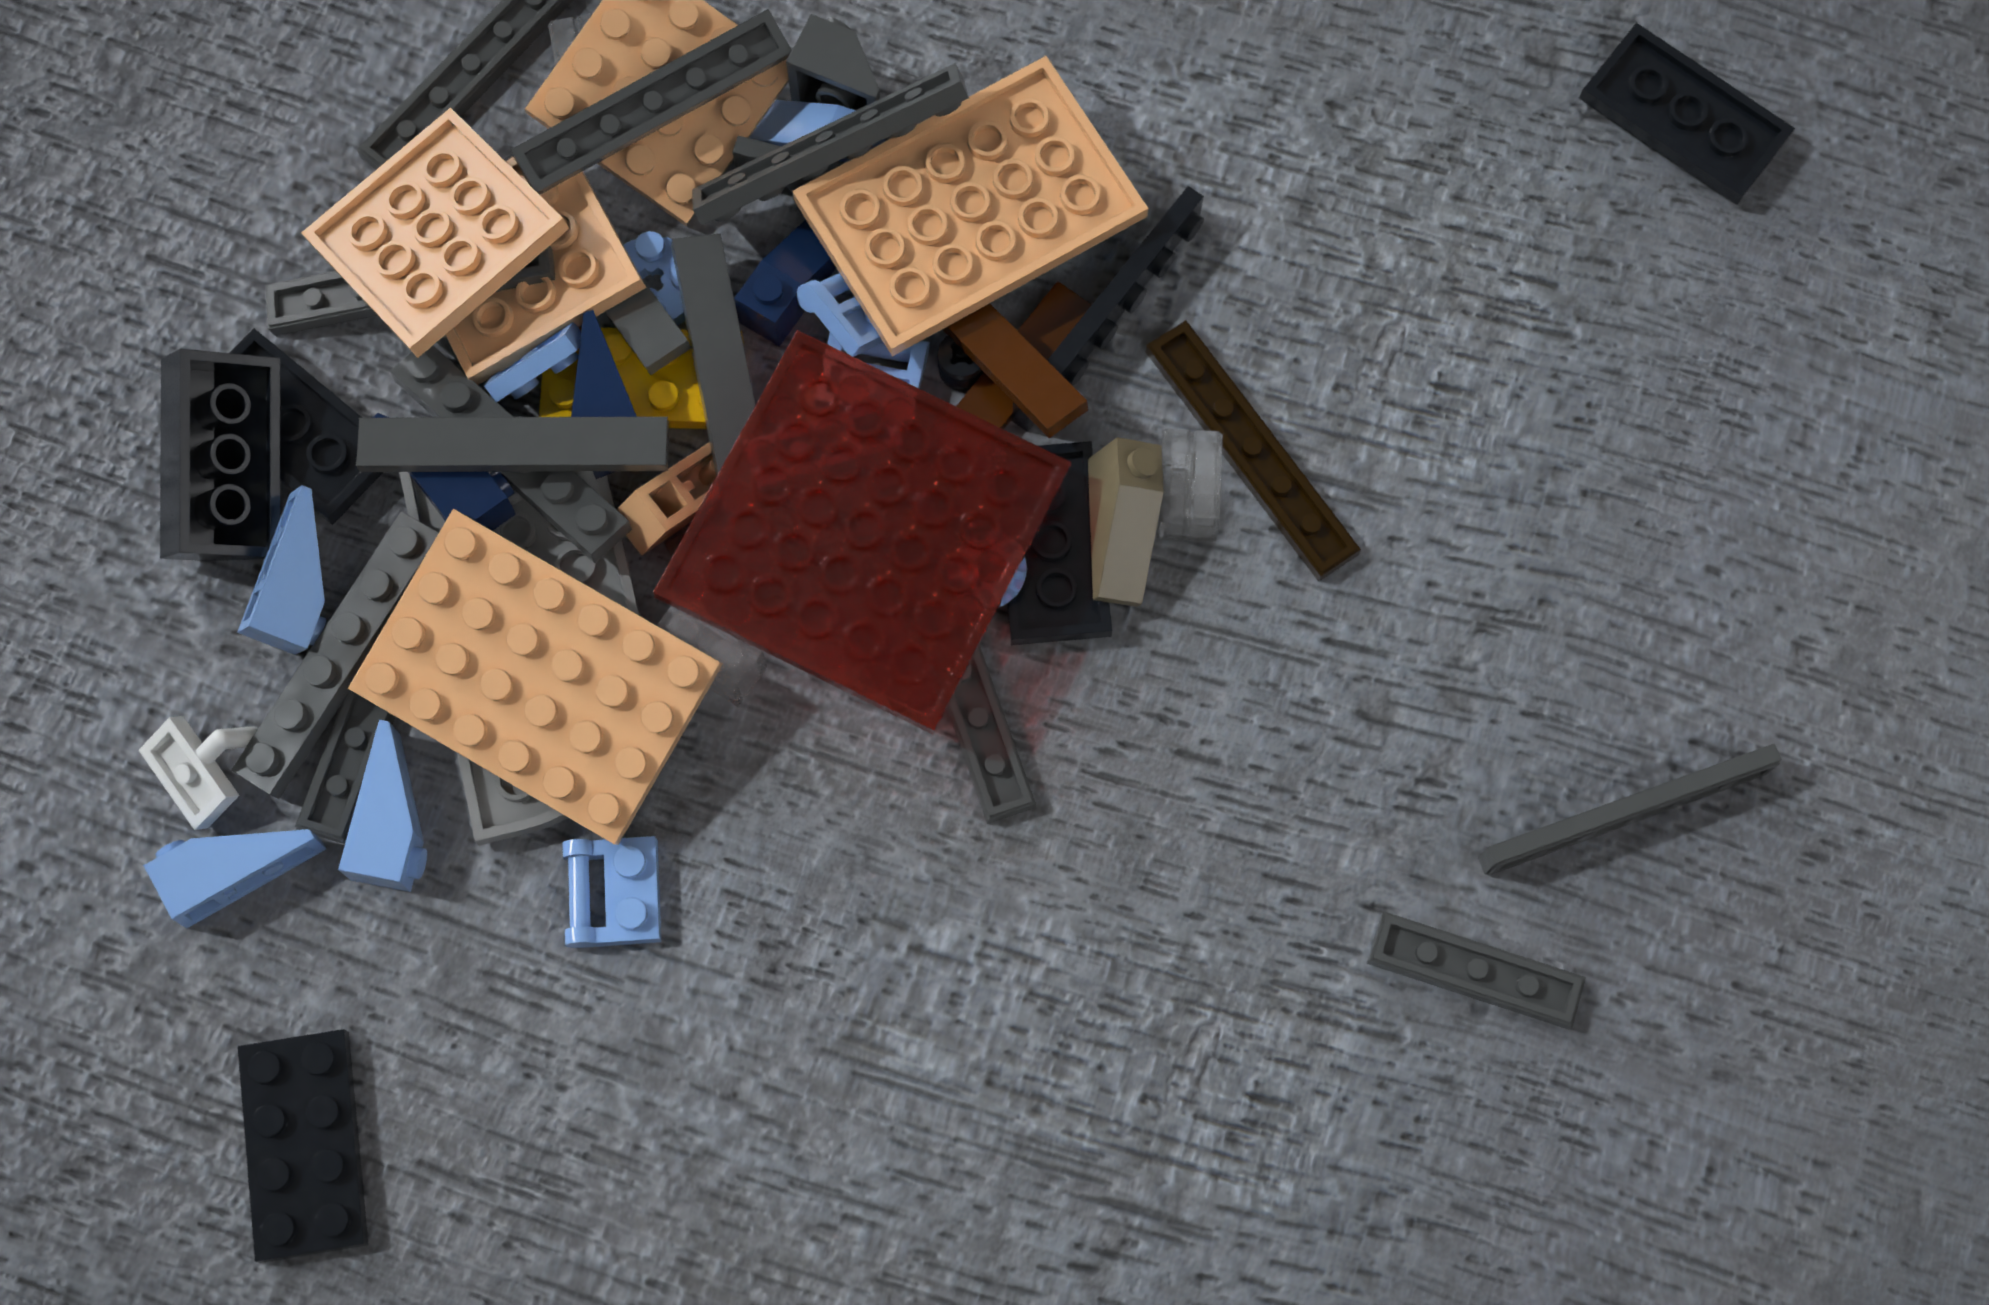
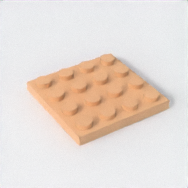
[525,0,789,227]
[301,108,570,358]
[446,157,647,385]

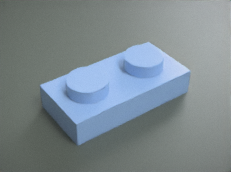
[484,322,581,402]

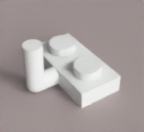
[139,716,258,830]

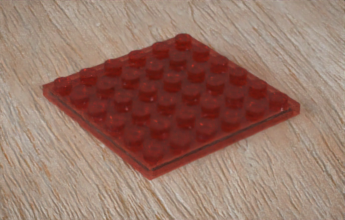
[653,330,1071,735]

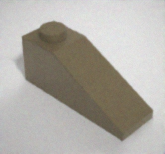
[1088,437,1164,607]

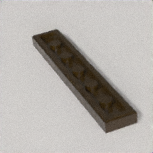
[1145,320,1361,582]

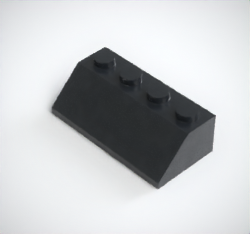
[160,349,280,561]

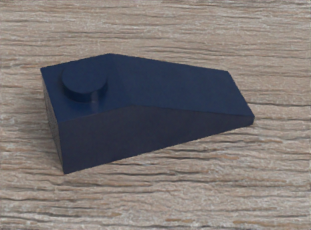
[734,220,836,347]
[571,310,637,479]
[371,413,516,531]

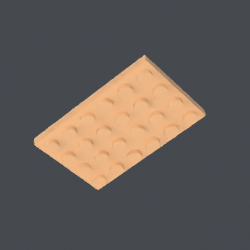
[792,56,1148,357]
[348,509,723,845]

